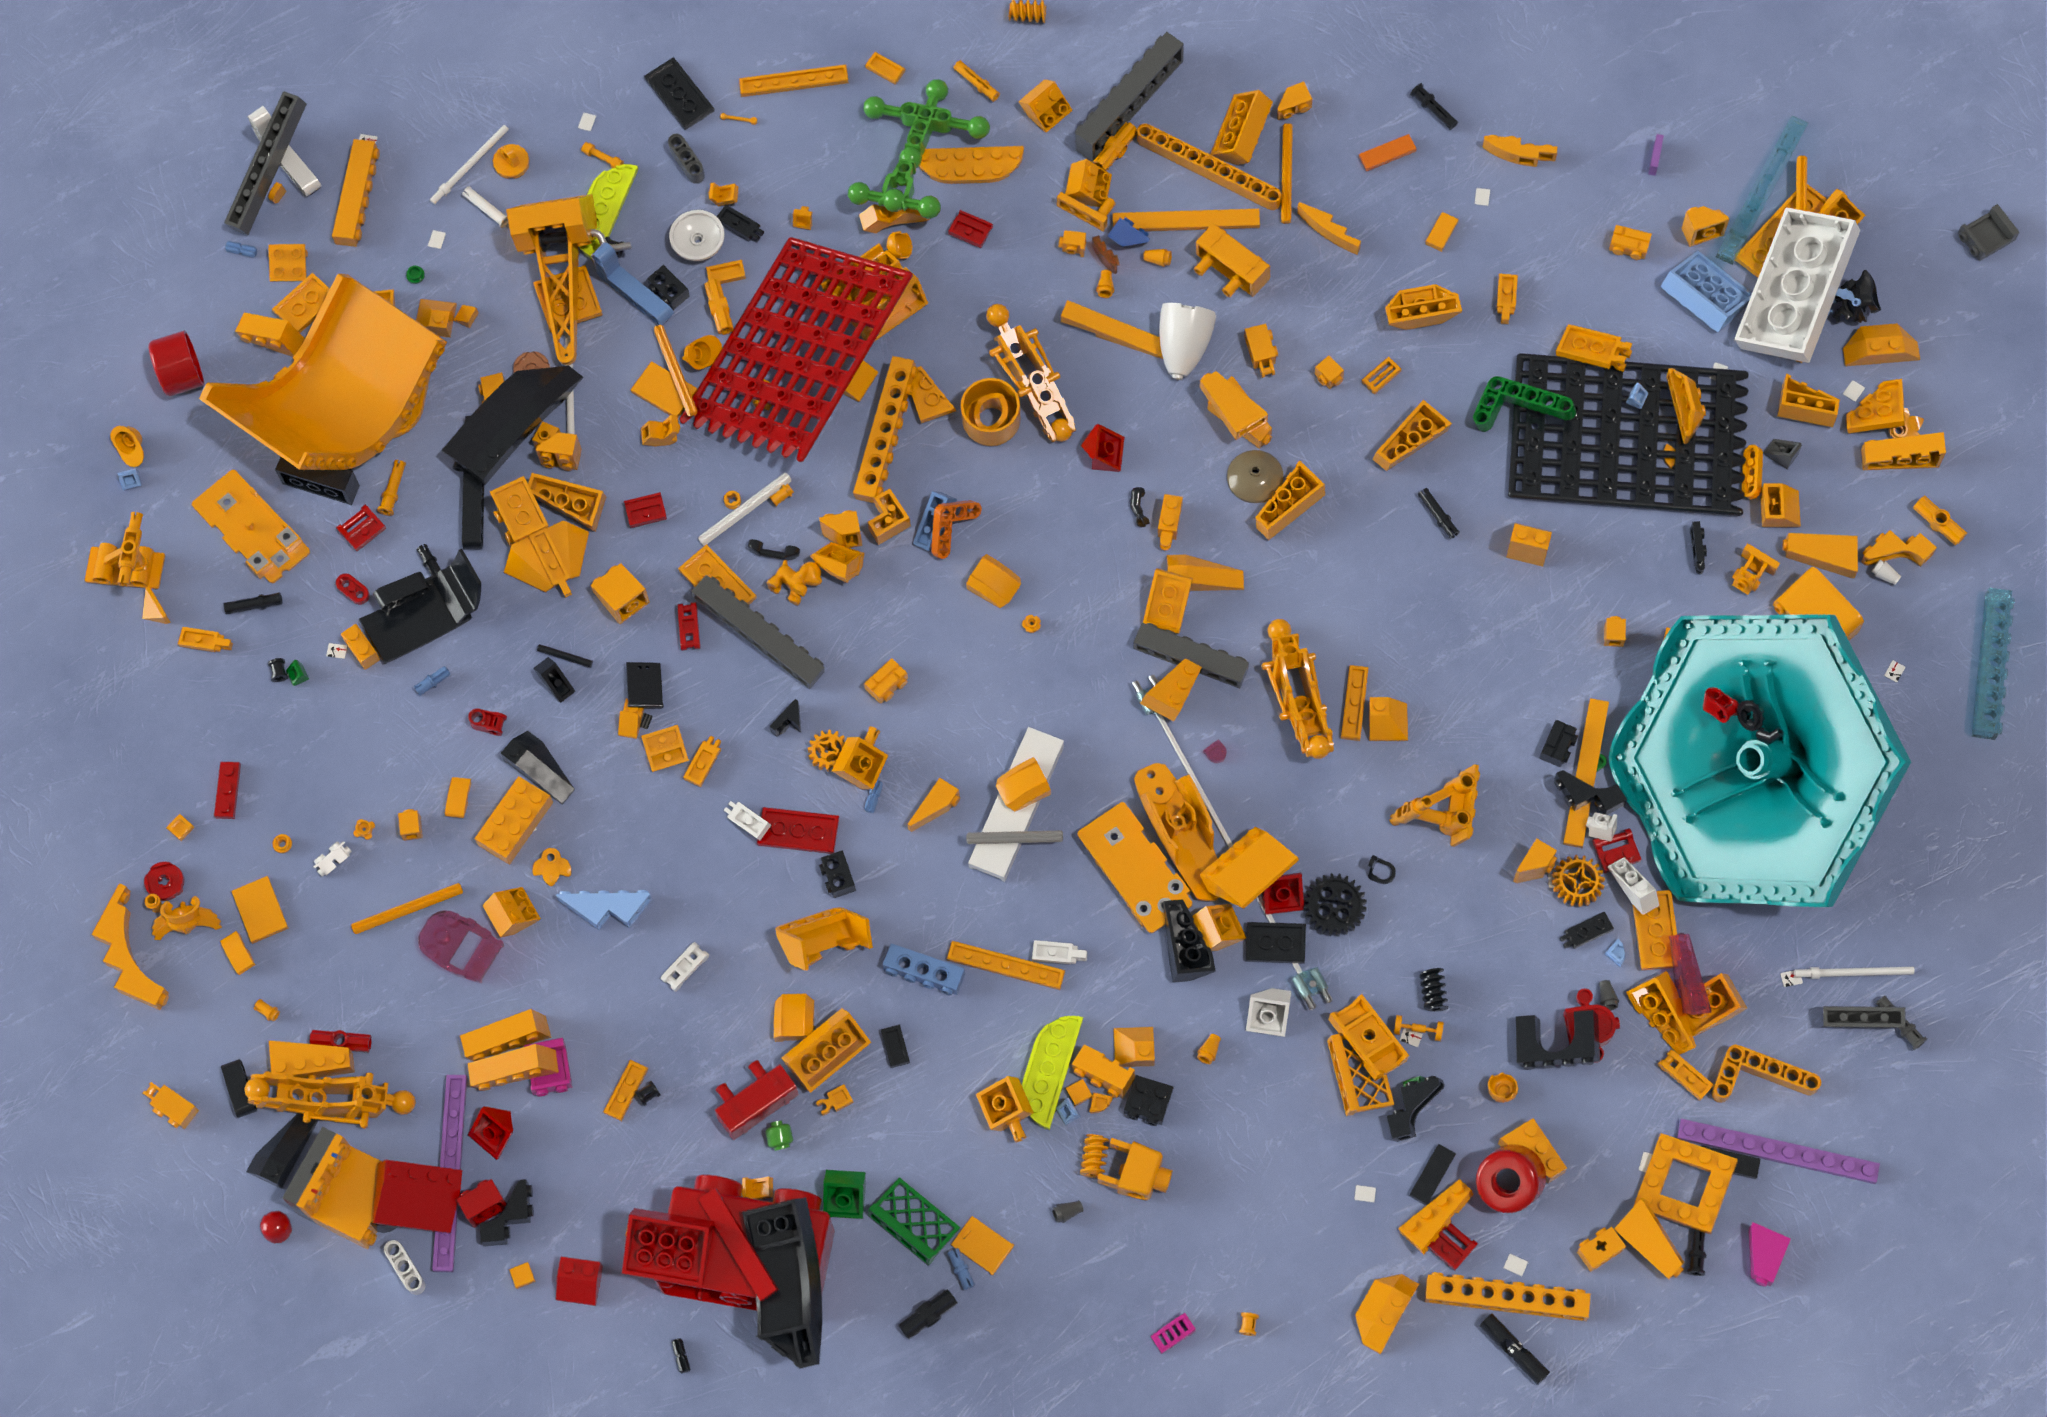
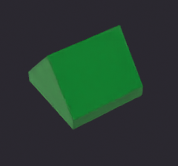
[286,660,309,686]

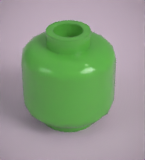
[765,1120,793,1151]

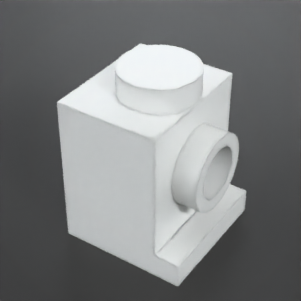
[1586,812,1617,841]

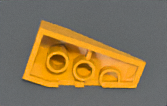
[1167,554,1244,591]
[1626,971,1696,1055]

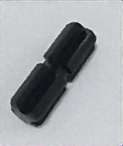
[672,1338,691,1374]

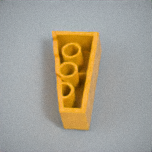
[1861,432,1946,470]
[1255,460,1325,540]
[460,1009,552,1061]
[269,1040,355,1079]
[468,1044,559,1091]

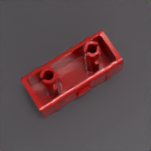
[715,1060,799,1141]

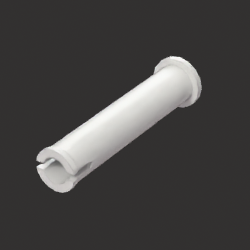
[462,186,509,228]

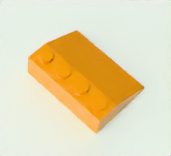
[1200,827,1299,909]

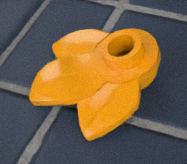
[1889,408,1924,438]
[533,848,571,887]

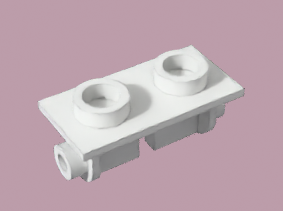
[313,841,352,877]

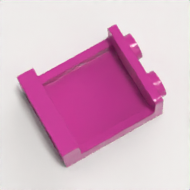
[524,1038,573,1097]

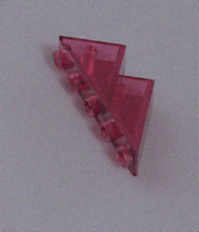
[1669,933,1712,1015]

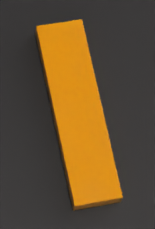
[1341,665,1369,741]

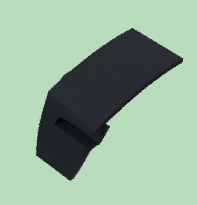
[359,549,481,664]

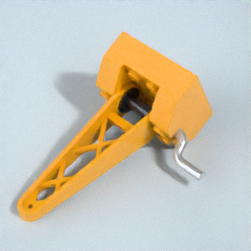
[506,194,632,365]

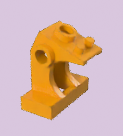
[1732,543,1780,595]

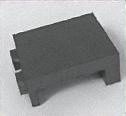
[1958,204,2019,262]

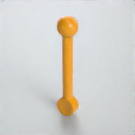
[720,113,758,125]

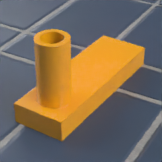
[1057,192,1116,232]

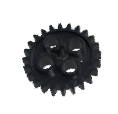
[1303,873,1367,937]

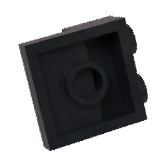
[1124,1075,1174,1126]

